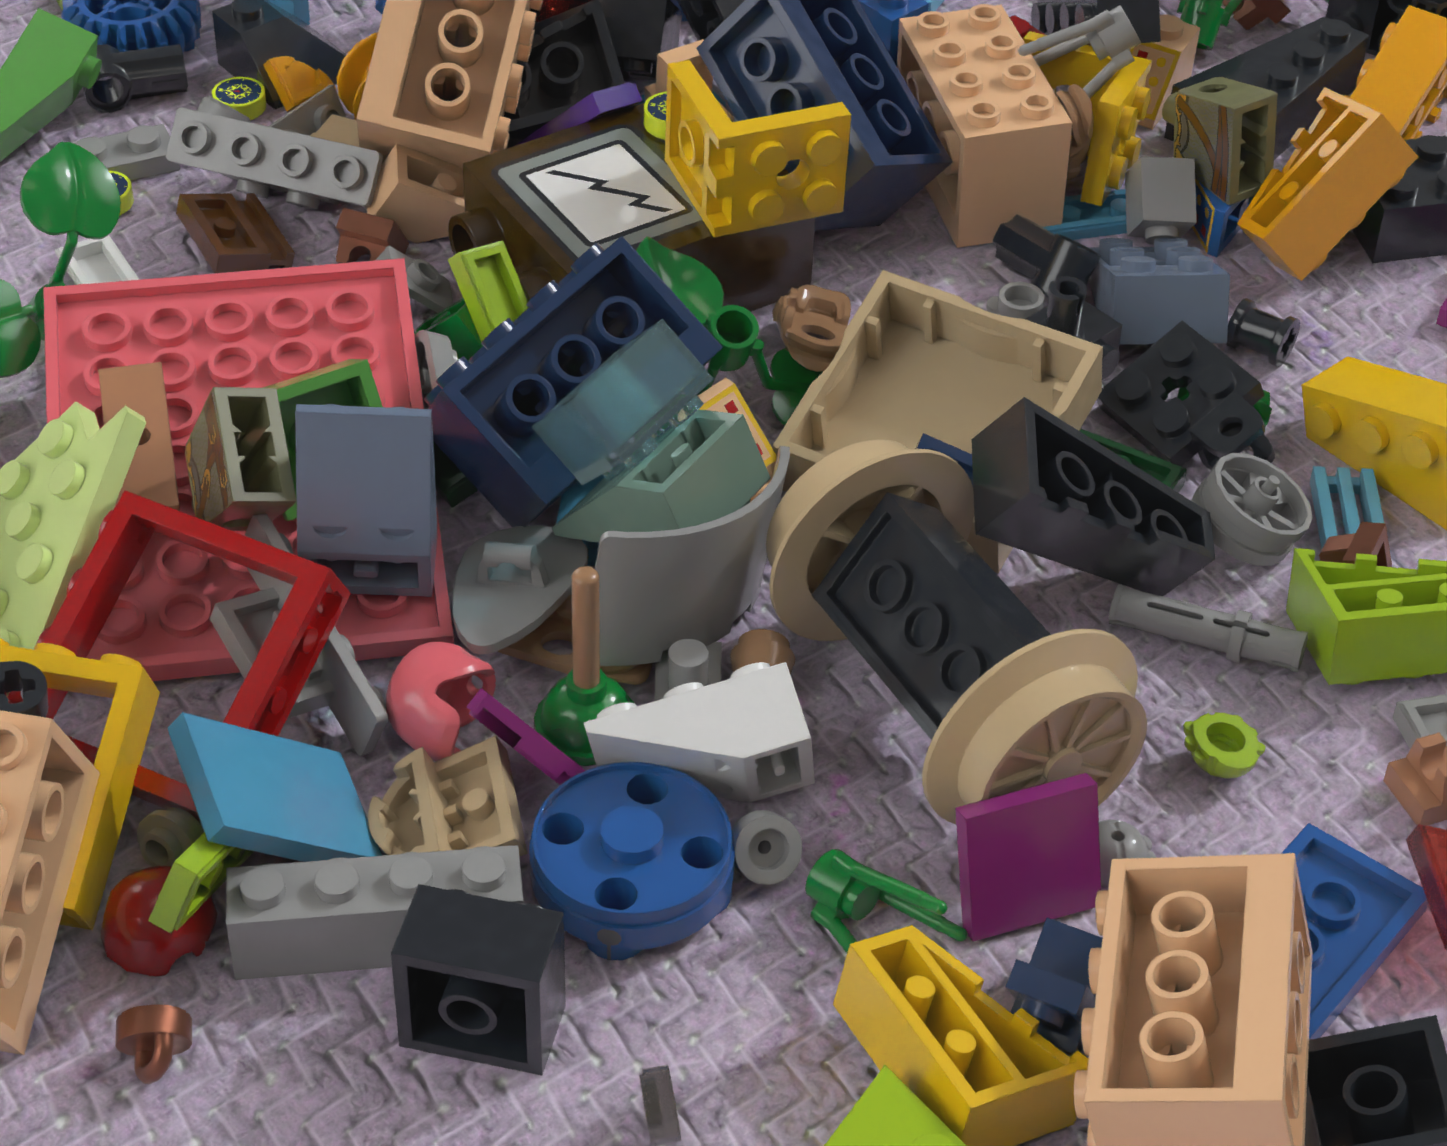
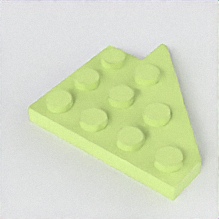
[0,402,146,696]

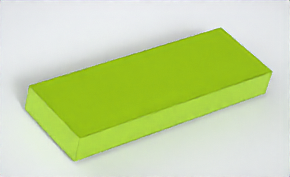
[148,832,254,933]

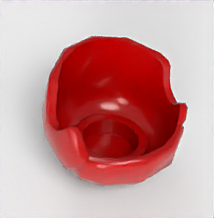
[101,865,218,977]

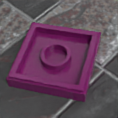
[955,773,1101,942]

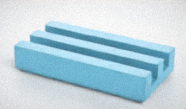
[1310,466,1384,550]

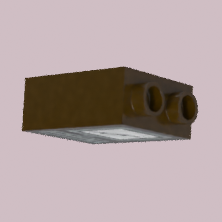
[448,103,815,312]

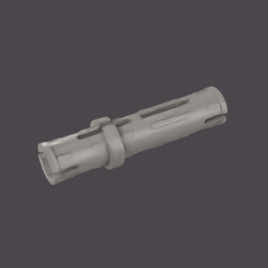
[1108,584,1308,673]

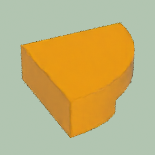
[263,56,336,112]

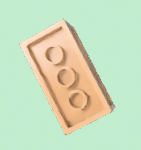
[356,0,543,168]
[897,4,1072,248]
[0,710,100,1055]
[1074,853,1313,1146]

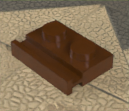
[176,193,295,273]

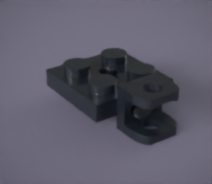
[1096,320,1275,470]

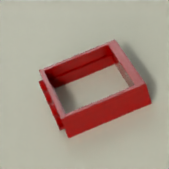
[7,490,351,824]

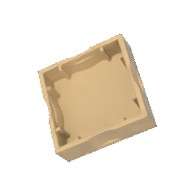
[772,270,1103,573]

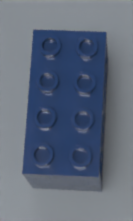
[696,0,953,231]
[424,236,723,527]

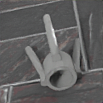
[1018,5,1141,98]

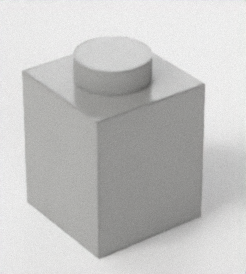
[1125,156,1197,245]

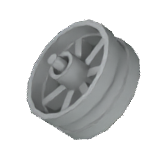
[1191,453,1313,566]

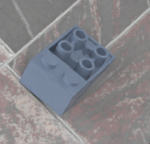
[1088,238,1230,344]
[295,404,438,597]

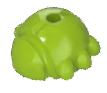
[1183,712,1266,779]

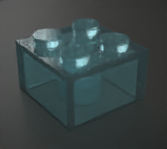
[532,319,714,485]

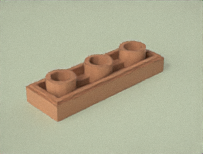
[98,362,180,511]

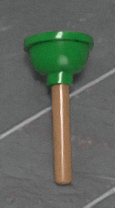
[534,566,635,766]

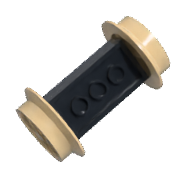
[766,439,1147,824]

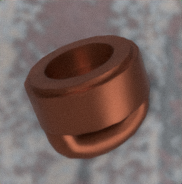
[115,1004,192,1084]

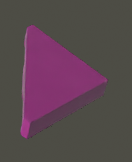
[466,688,586,785]

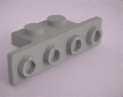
[166,107,383,210]
[210,514,388,756]

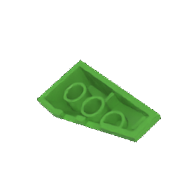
[0,8,102,162]

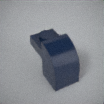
[1006,917,1103,1054]

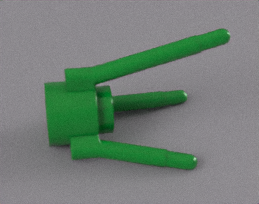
[805,849,968,954]

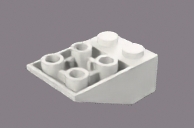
[584,662,815,803]

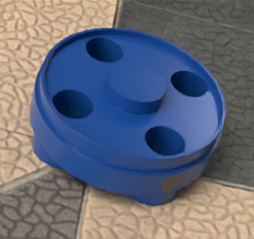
[529,762,735,961]

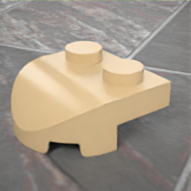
[368,735,527,857]

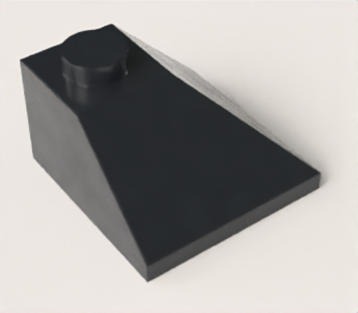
[212,0,346,110]

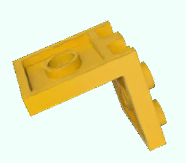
[1023,31,1152,206]
[665,60,851,237]

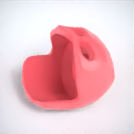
[386,642,496,762]

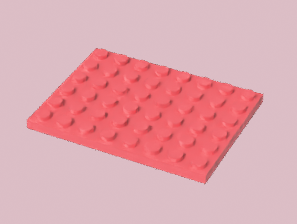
[44,258,454,681]

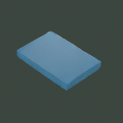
[167,712,382,862]

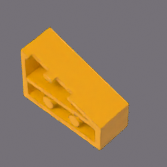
[1344,5,1447,140]

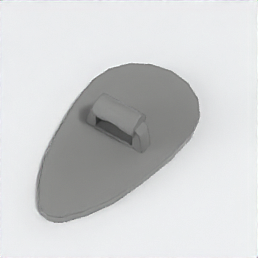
[453,525,589,654]

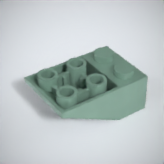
[552,409,771,542]

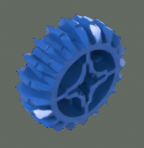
[61,0,202,54]

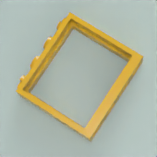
[0,638,160,930]

